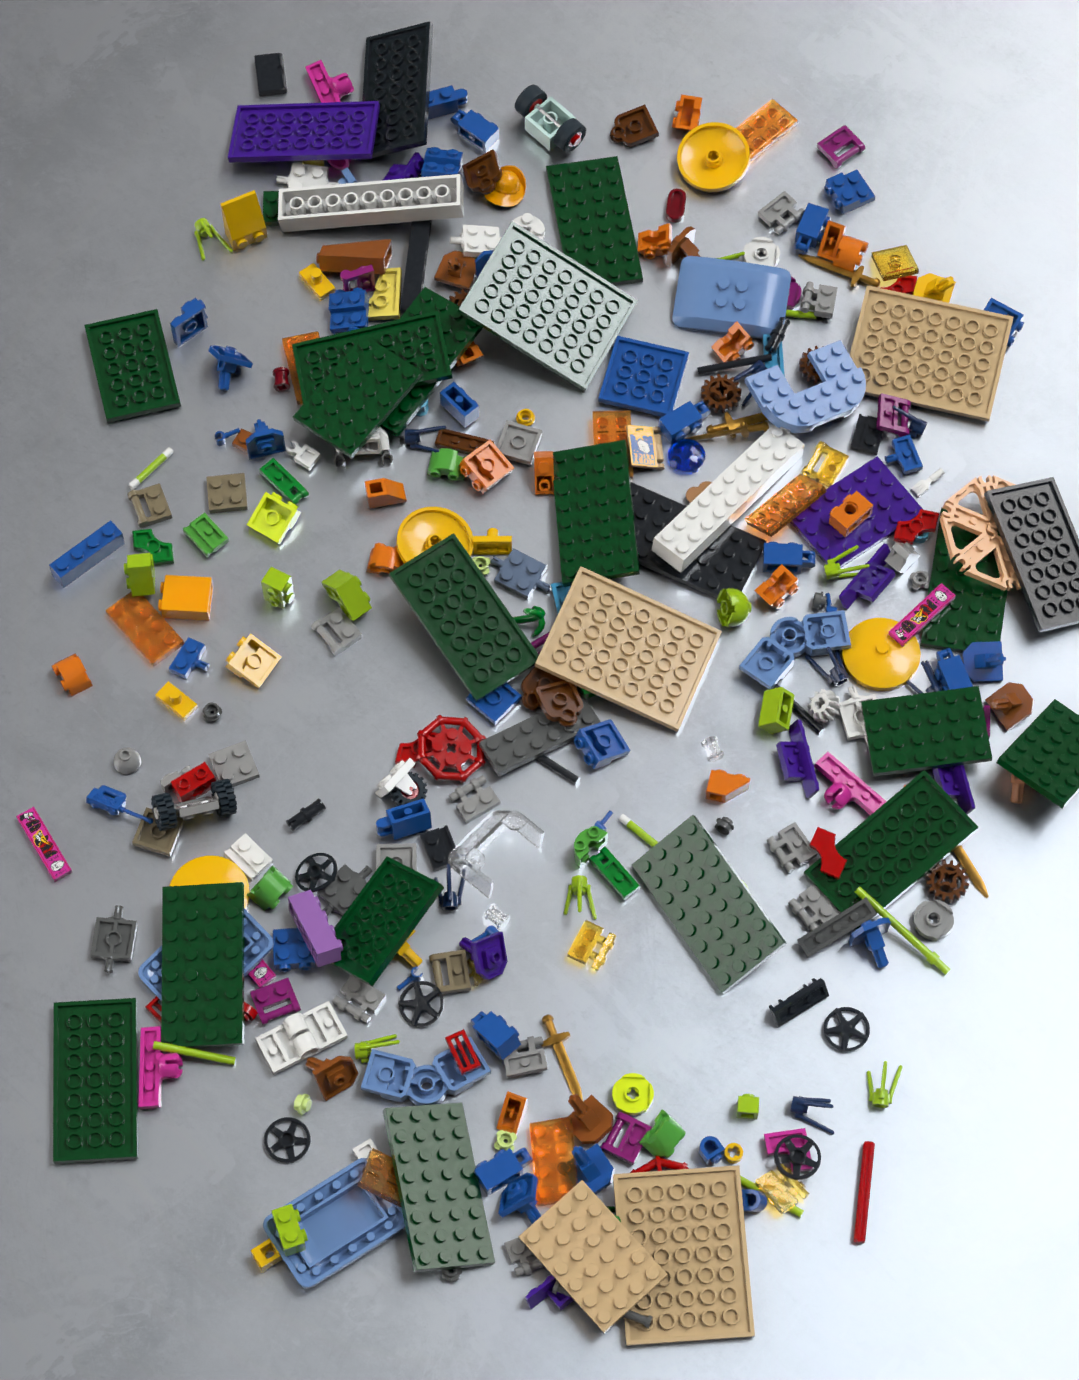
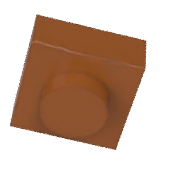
[232,428,253,453]

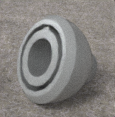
[113,748,141,774]

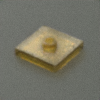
[871,245,919,281]

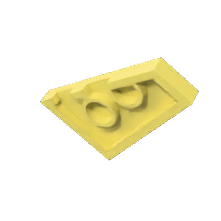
[368,267,402,321]

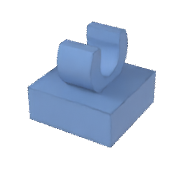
[338,167,358,184]

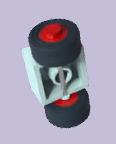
[514,84,586,153]

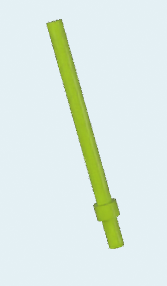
[855,886,951,975]

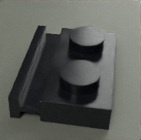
[850,414,883,455]
[420,825,461,872]

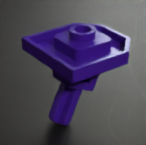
[459,931,508,980]

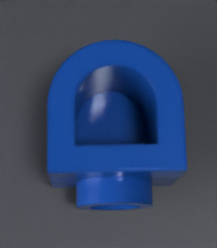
[699,1136,725,1165]
[742,1189,767,1212]

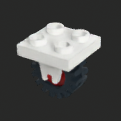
[375,758,428,806]

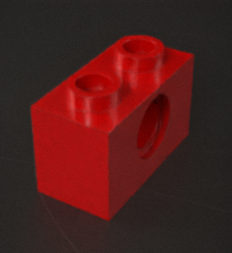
[171,762,216,802]

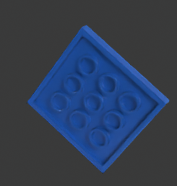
[598,336,689,417]

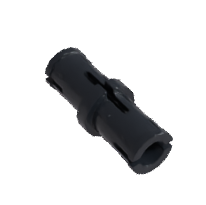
[765,317,790,354]
[286,798,326,831]

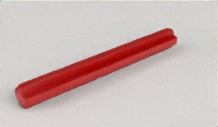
[854,1141,875,1244]

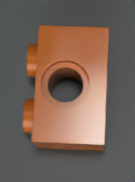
[829,491,873,538]

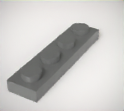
[797,897,877,957]

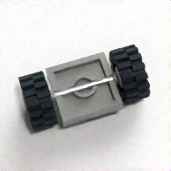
[151,779,237,831]

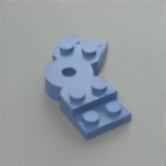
[739,610,851,690]
[361,1037,491,1106]

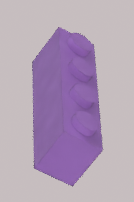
[288,890,343,967]

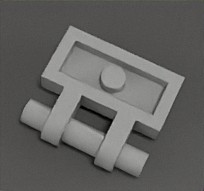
[758,191,805,235]
[801,281,838,319]
[449,776,501,824]
[766,822,818,873]
[788,884,840,931]
[333,975,386,1023]
[504,1036,548,1078]
[504,1237,545,1276]

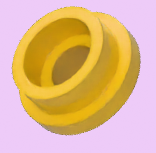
[516,409,535,426]

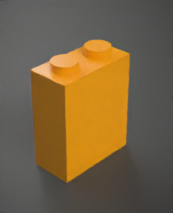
[158,575,213,621]

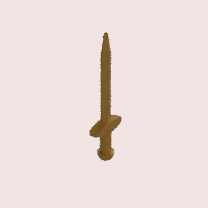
[799,254,881,288]
[706,412,768,438]
[680,421,769,442]
[953,845,989,898]
[541,1014,583,1101]

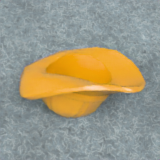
[484,165,526,207]

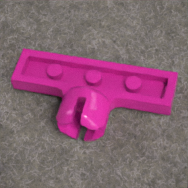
[305,60,354,103]
[814,752,887,815]
[138,1026,183,1109]

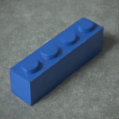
[49,520,125,588]

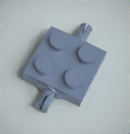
[490,548,551,599]

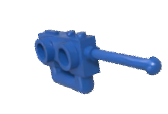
[86,785,153,824]

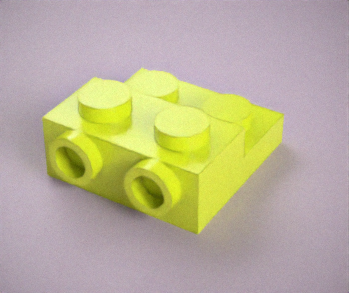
[246,492,301,544]

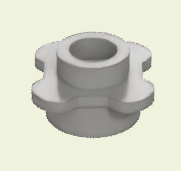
[910,571,930,590]

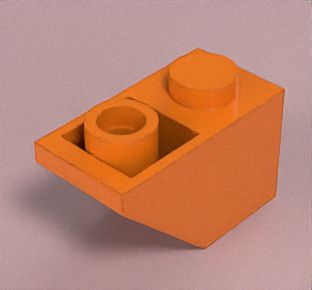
[534,451,554,495]
[365,478,407,509]
[705,769,750,803]

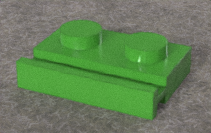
[183,512,229,558]

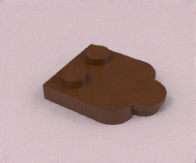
[610,104,659,147]
[462,149,502,194]
[521,667,563,710]
[534,680,583,727]

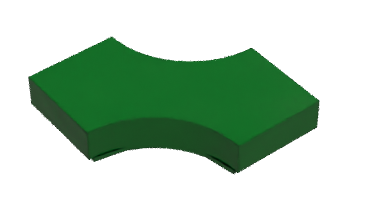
[132,529,174,566]

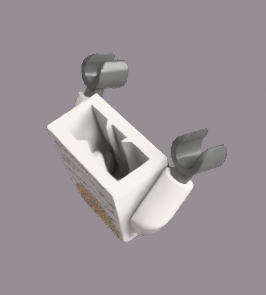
[334,427,393,467]

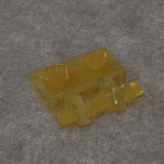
[567,920,616,971]
[755,1164,810,1214]

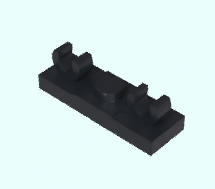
[769,978,829,1027]

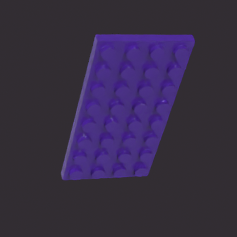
[228,101,380,163]

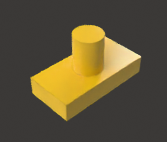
[299,263,336,301]
[473,528,512,555]
[155,681,198,721]

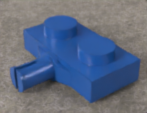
[884,435,923,475]
[169,637,210,679]

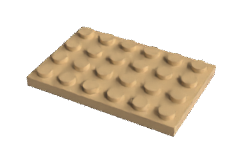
[518,1180,668,1333]

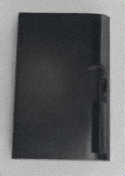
[254,53,288,97]

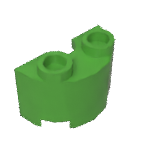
[427,448,466,481]
[574,826,608,868]
[247,865,293,911]
[640,1109,686,1158]

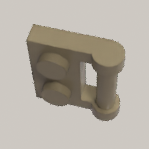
[127,483,172,528]
[429,949,471,996]

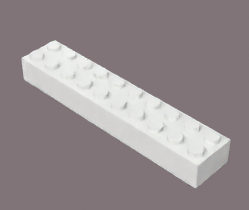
[278,174,464,232]
[652,425,805,573]

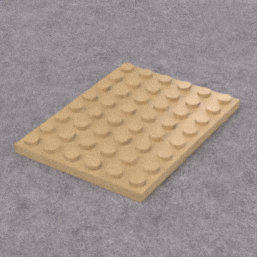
[850,285,1014,422]
[534,566,722,732]
[613,1165,755,1346]

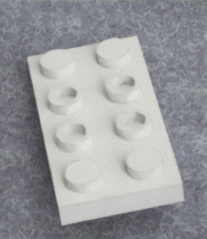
[255,1001,348,1075]

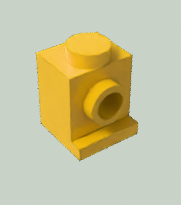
[250,1238,283,1273]

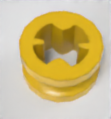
[724,1143,743,1164]

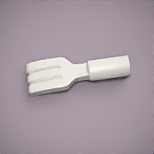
[911,468,945,497]

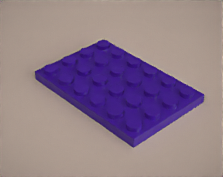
[786,456,924,568]

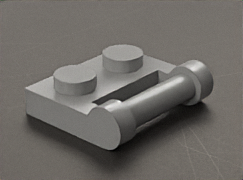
[311,607,363,655]

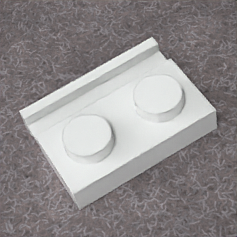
[224,833,273,881]

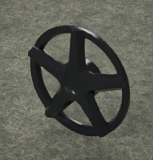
[295,853,338,893]
[398,981,444,1027]
[824,1007,870,1051]
[264,1117,311,1163]
[774,1134,821,1181]

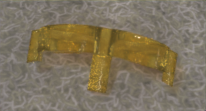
[467,957,484,986]

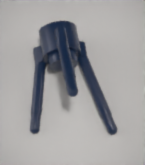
[734,360,767,407]
[892,406,928,438]
[405,426,446,453]
[805,647,849,686]
[906,660,942,694]
[434,864,468,911]
[790,1096,835,1134]

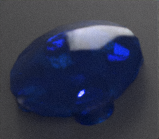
[668,439,705,473]

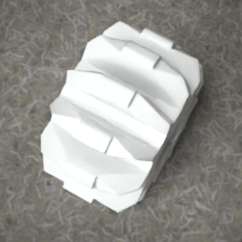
[807,689,842,723]

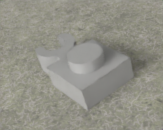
[160,765,192,793]

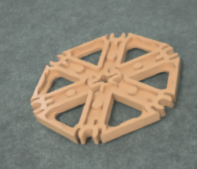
[940,475,1021,591]

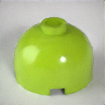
[717,588,752,627]

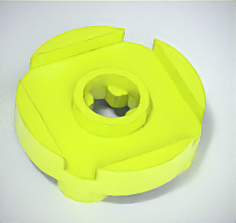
[612,1073,654,1116]

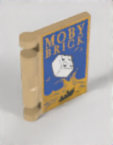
[626,425,665,470]

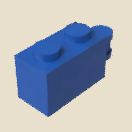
[428,85,468,120]
[450,110,499,153]
[795,203,831,253]
[658,401,711,444]
[762,542,815,574]
[934,648,973,691]
[376,798,432,840]
[470,1011,521,1060]
[474,1147,533,1196]

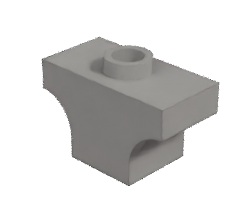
[885,542,920,573]

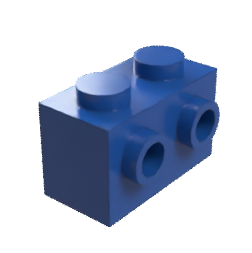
[440,382,479,428]

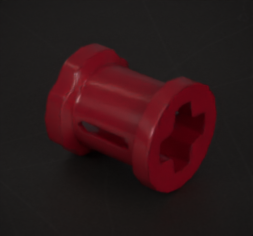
[273,367,290,392]

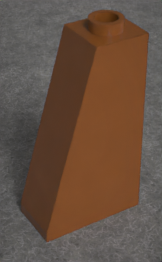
[316,239,393,274]

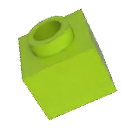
[736,1094,759,1119]

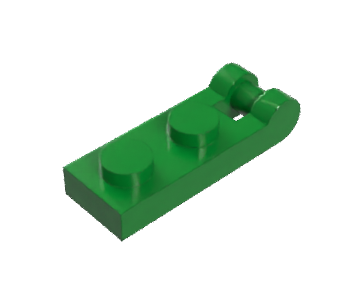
[259,458,309,505]
[589,846,640,900]

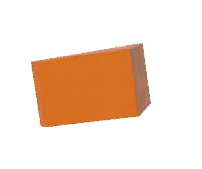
[817,220,846,261]
[496,1091,527,1134]

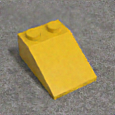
[220,190,268,251]

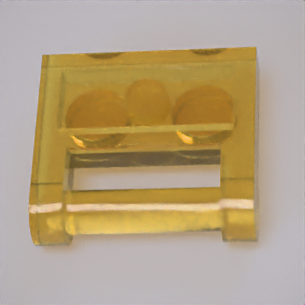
[801,441,849,487]

